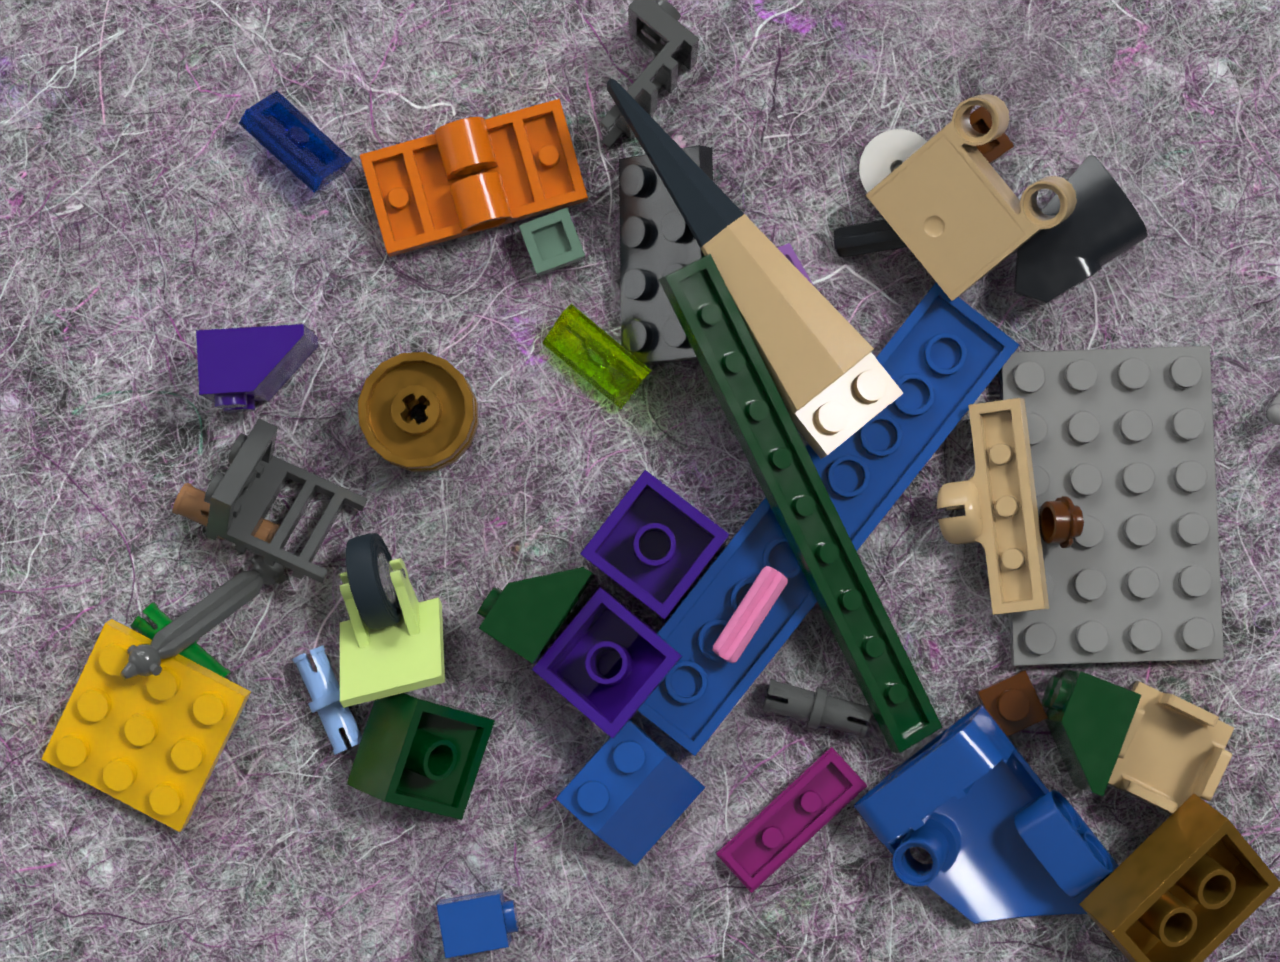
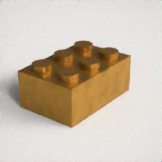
[1079,793,1280,962]

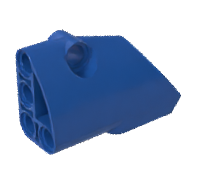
[853,705,1119,924]

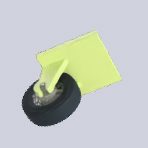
[339,533,445,708]

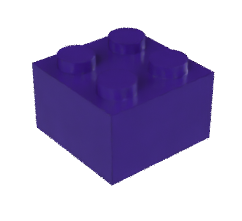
[580,470,730,619]

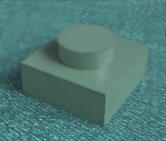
[518,208,586,277]

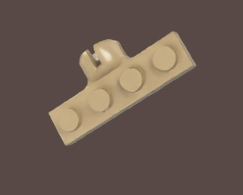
[937,398,1049,615]

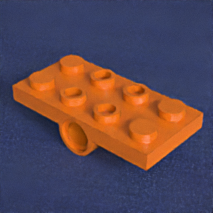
[360,98,588,257]

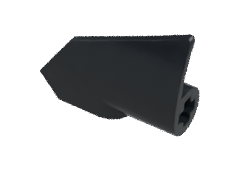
[1014,155,1148,304]

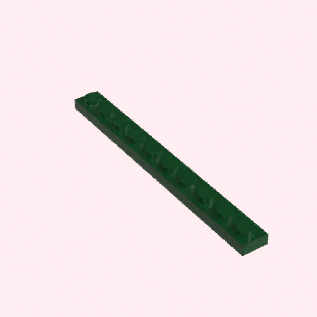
[658,254,943,753]

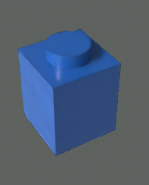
[436,889,519,958]

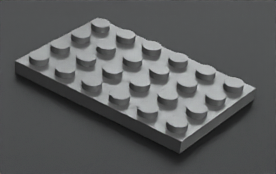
[999,346,1224,665]

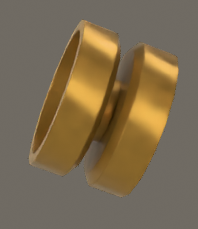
[358,352,479,472]

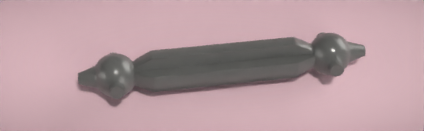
[121,555,286,679]

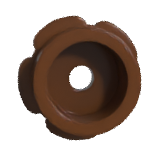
[1039,496,1084,548]

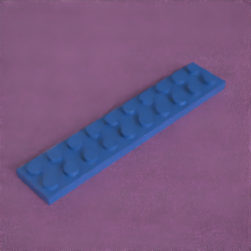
[638,282,1019,756]

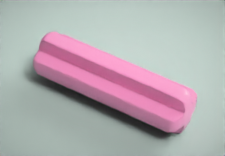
[712,566,788,663]

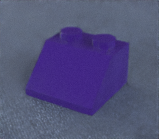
[196,324,318,413]
[532,588,683,739]

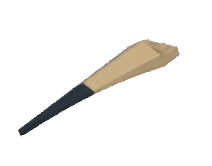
[607,78,903,459]

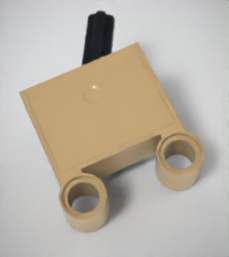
[833,94,1077,301]

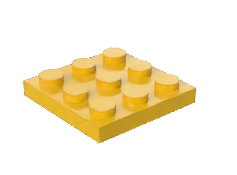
[41,619,251,832]

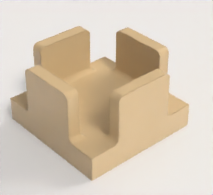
[1108,681,1234,814]

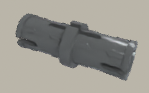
[762,678,872,739]

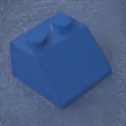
[556,719,705,866]

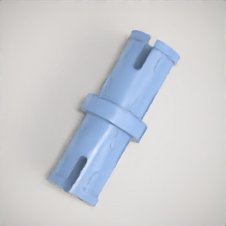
[292,645,362,755]

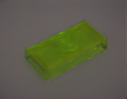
[542,304,651,409]

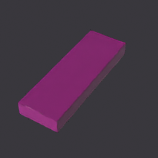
[715,746,867,893]

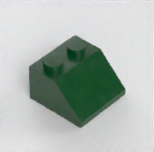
[477,567,594,664]
[1042,670,1141,796]
[346,692,495,820]

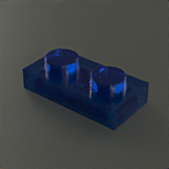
[239,91,352,193]

